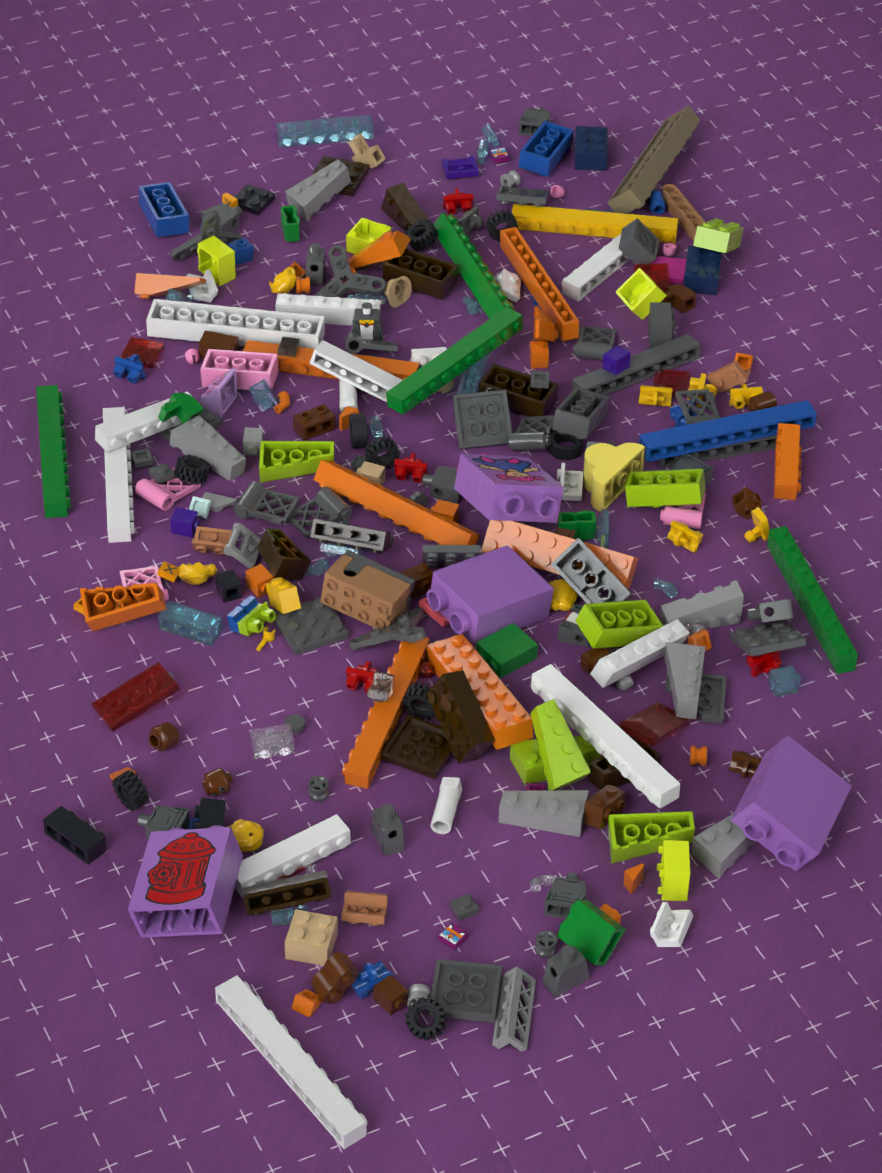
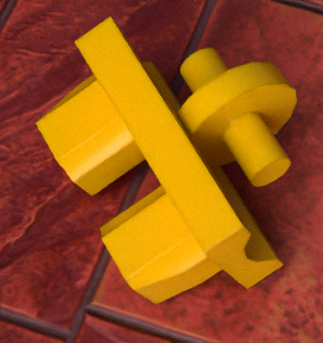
[687,373,717,407]
[729,383,763,409]
[639,385,672,407]
[667,520,703,553]

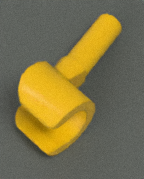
[256,627,275,652]

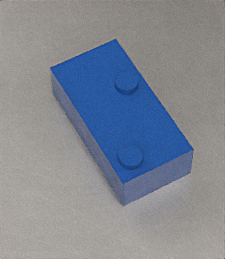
[518,121,574,177]
[138,182,189,237]

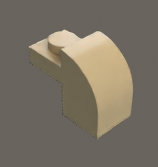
[348,133,386,169]

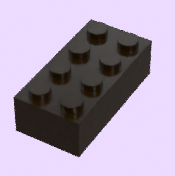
[383,248,459,300]
[478,364,558,416]
[426,670,495,764]

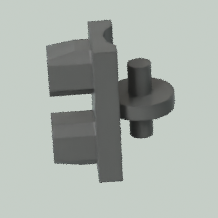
[457,207,483,235]

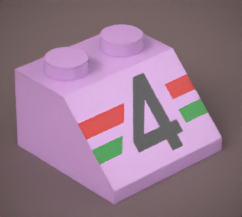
[200,368,237,417]

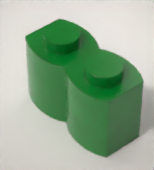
[281,205,300,242]
[556,510,596,540]

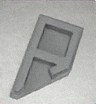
[202,492,237,512]

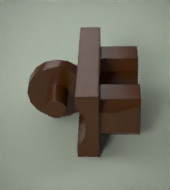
[729,750,762,778]

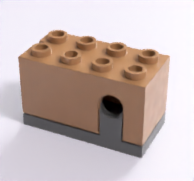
[320,550,415,629]

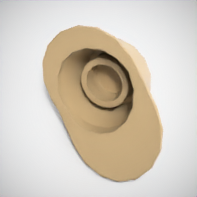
[384,276,412,308]

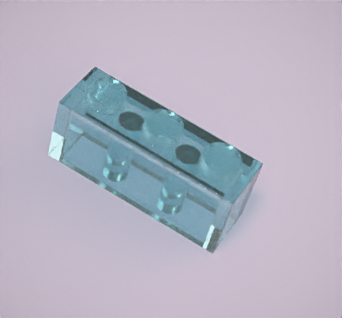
[158,601,222,646]

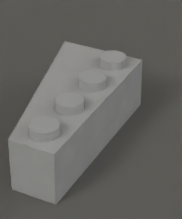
[285,160,351,222]
[170,415,246,481]
[660,580,744,632]
[664,642,705,719]
[498,790,589,837]
[692,814,756,879]

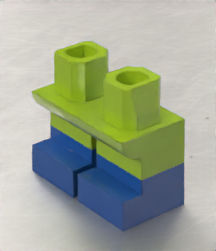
[227,595,276,636]

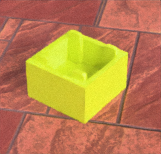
[346,218,391,254]
[197,236,236,286]
[616,268,667,320]
[657,840,690,901]

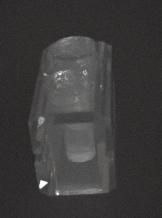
[250,724,295,759]

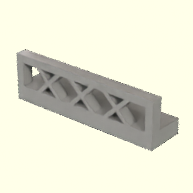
[492,966,536,1052]

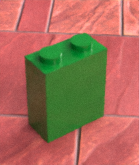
[476,623,538,679]
[556,899,626,966]

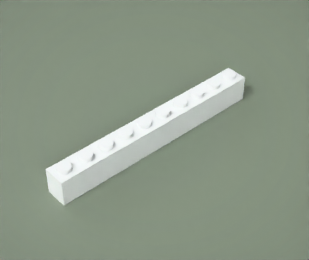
[103,407,135,543]
[531,664,680,808]
[215,975,367,1149]

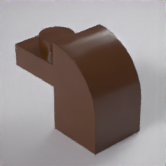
[660,285,697,314]

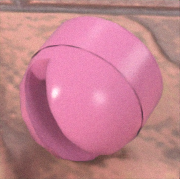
[550,185,565,198]
[663,243,677,257]
[185,349,200,364]

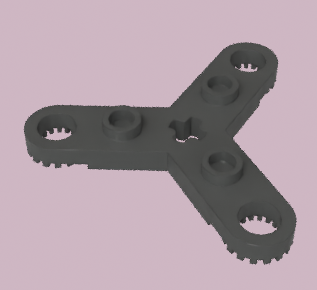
[170,211,242,261]
[314,245,386,298]
[348,608,427,651]

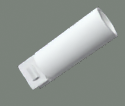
[339,379,358,413]
[431,777,462,834]

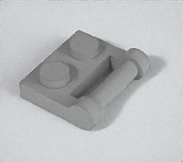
[223,523,261,569]

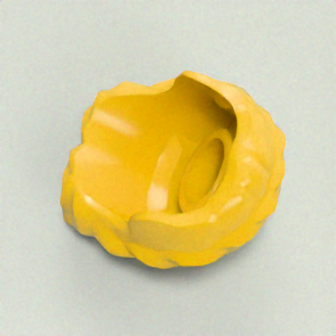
[269,267,297,294]
[178,562,218,585]
[548,579,578,611]
[227,819,264,852]

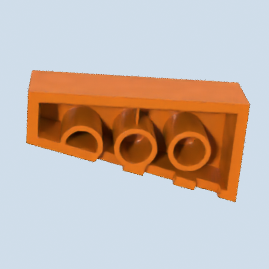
[774,423,802,500]
[80,583,167,631]

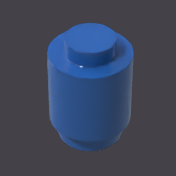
[647,191,666,215]

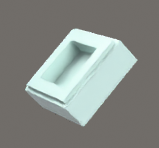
[189,496,212,519]

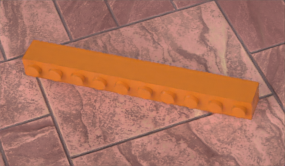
[500,227,579,341]
[243,340,419,380]
[314,460,480,545]
[342,637,430,789]

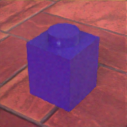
[603,345,630,375]
[170,507,200,537]

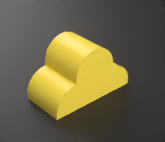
[583,443,645,513]

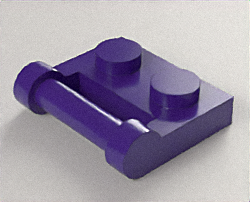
[442,156,478,179]

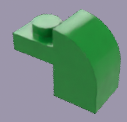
[158,393,203,423]

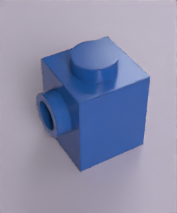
[227,238,254,266]

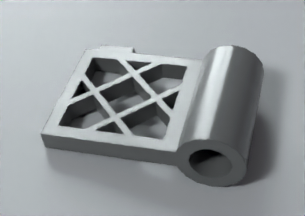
[573,325,616,361]
[344,332,398,354]
[675,389,723,425]
[509,415,555,451]
[234,482,300,525]
[288,487,352,539]

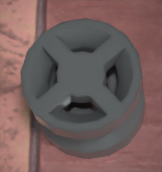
[308,776,329,802]
[535,931,557,959]

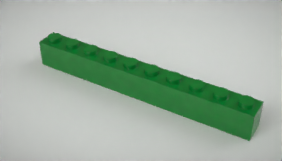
[433,212,515,319]
[386,307,523,415]
[36,385,71,518]
[767,526,858,674]

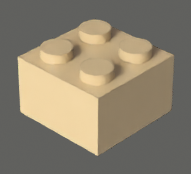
[285,909,338,966]

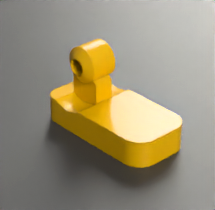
[744,507,770,543]

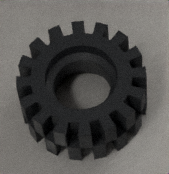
[486,210,518,242]
[405,219,438,251]
[364,436,400,471]
[175,455,210,484]
[403,682,436,720]
[112,770,149,811]
[405,997,447,1040]

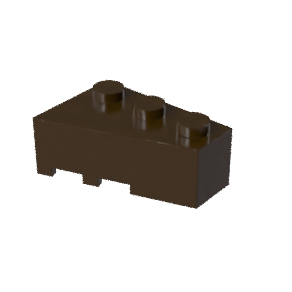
[381,182,428,232]
[257,528,311,580]
[588,734,662,790]

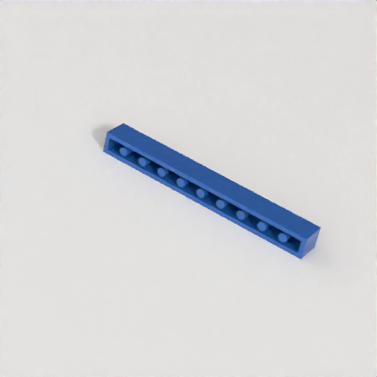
[639,400,817,462]

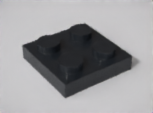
[234,184,275,216]

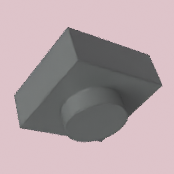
[531,370,550,388]
[131,448,153,468]
[149,463,175,483]
[450,894,479,921]

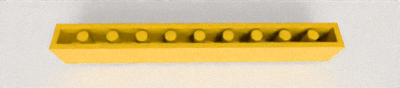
[512,204,678,243]

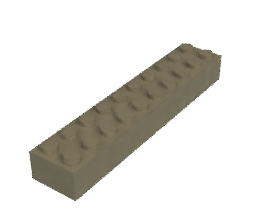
[607,105,700,214]

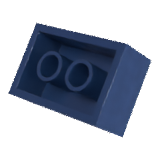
[574,126,608,171]
[683,245,722,295]

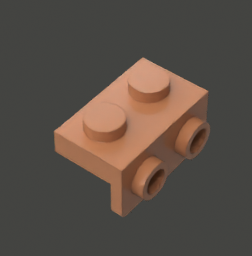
[707,361,751,394]
[191,526,232,555]
[341,891,388,926]

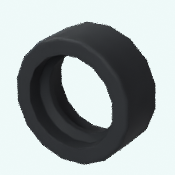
[349,413,368,448]
[549,430,583,460]

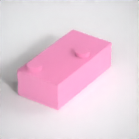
[200,349,279,391]

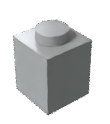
[243,427,264,456]

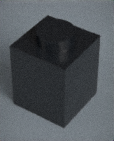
[215,569,242,603]

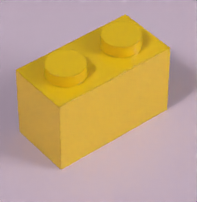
[265,577,301,614]

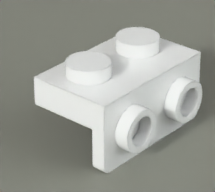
[494,269,521,303]
[186,270,218,303]
[410,347,447,369]
[557,463,583,501]
[650,902,693,947]

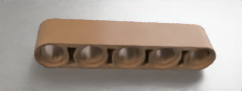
[662,184,706,241]

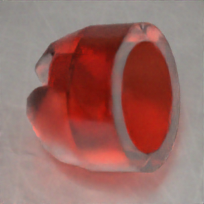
[419,661,435,678]

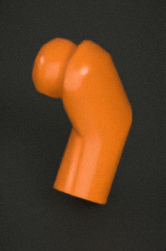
[274,391,290,414]

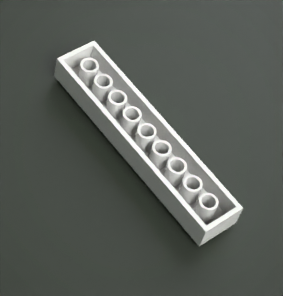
[146,299,325,349]

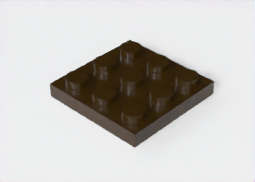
[312,155,369,197]
[381,714,452,779]

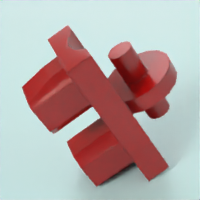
[443,188,473,215]
[394,453,428,483]
[746,650,782,678]
[346,661,382,695]

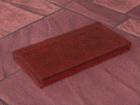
[91,662,180,732]
[619,702,691,746]

